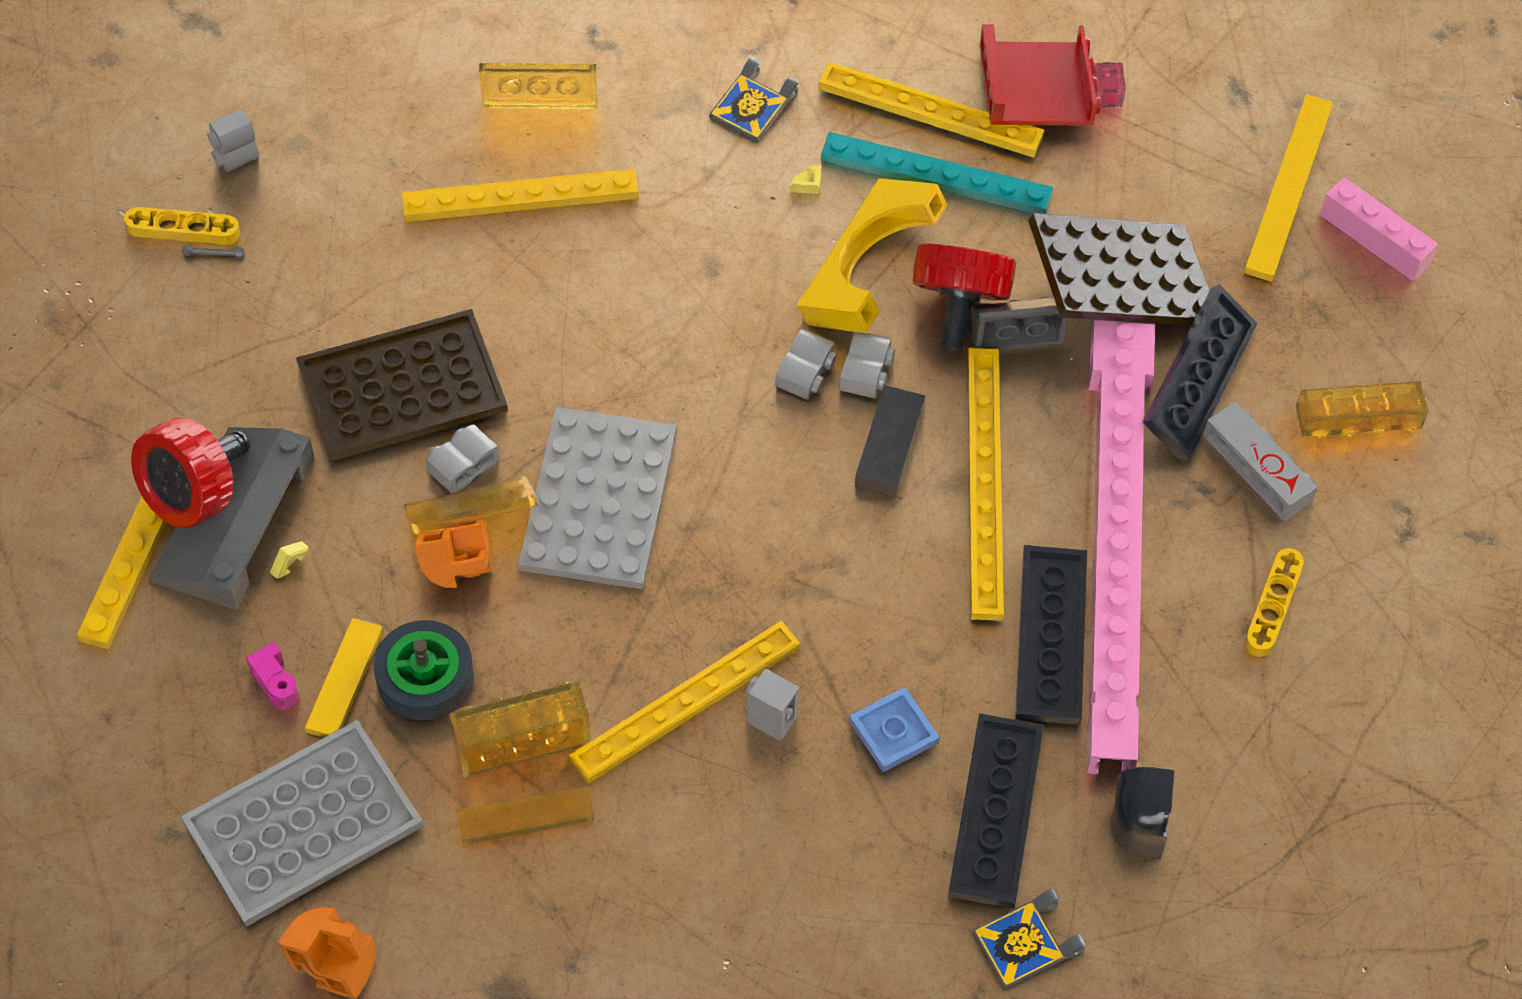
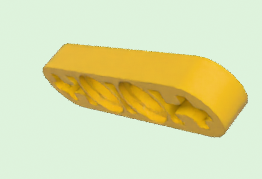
[124,207,240,245]
[1245,548,1304,657]

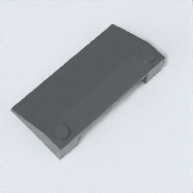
[148,427,314,610]

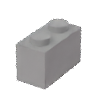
[745,668,799,742]

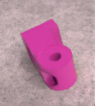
[246,641,299,709]

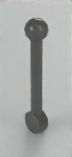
[182,244,245,260]

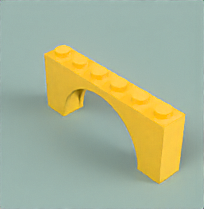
[797,178,947,333]

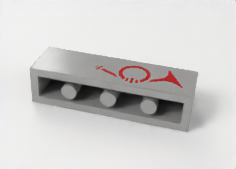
[1203,402,1318,522]

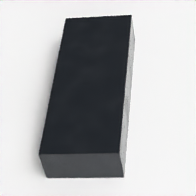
[855,385,925,497]

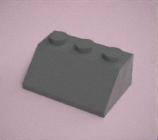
[969,297,1068,350]

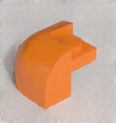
[415,514,492,588]
[278,907,376,999]

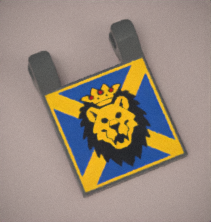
[710,57,798,142]
[973,889,1085,989]

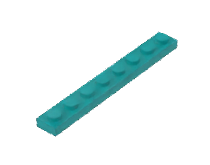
[821,132,1053,214]

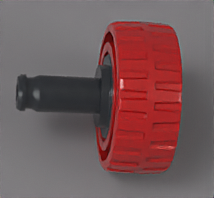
[912,243,1016,352]
[131,417,250,528]

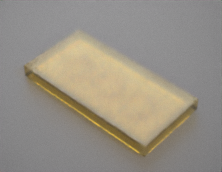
[479,63,598,109]
[404,476,538,535]

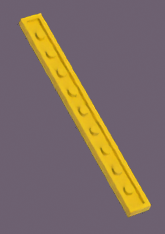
[968,348,1004,621]

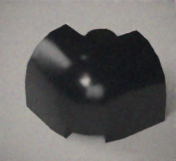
[1110,767,1175,859]

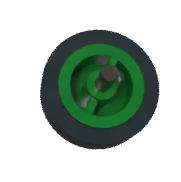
[374,620,474,720]

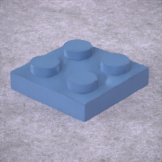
[849,687,940,772]

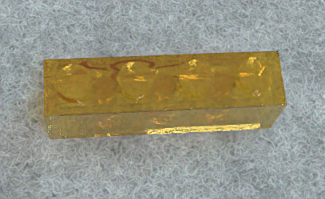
[1295,381,1429,438]

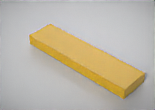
[305,618,384,738]

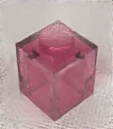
[1092,62,1126,108]

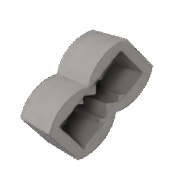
[207,108,259,173]
[775,329,837,400]
[840,332,895,398]
[426,424,499,494]

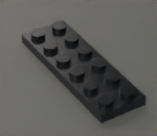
[1143,284,1258,461]
[1015,545,1087,725]
[948,713,1044,909]

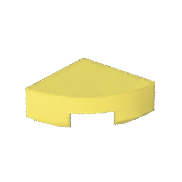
[790,165,822,194]
[270,541,309,579]

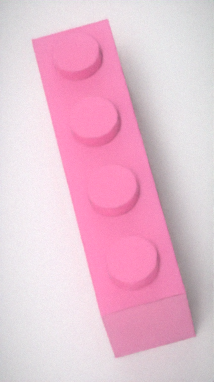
[1320,177,1438,282]

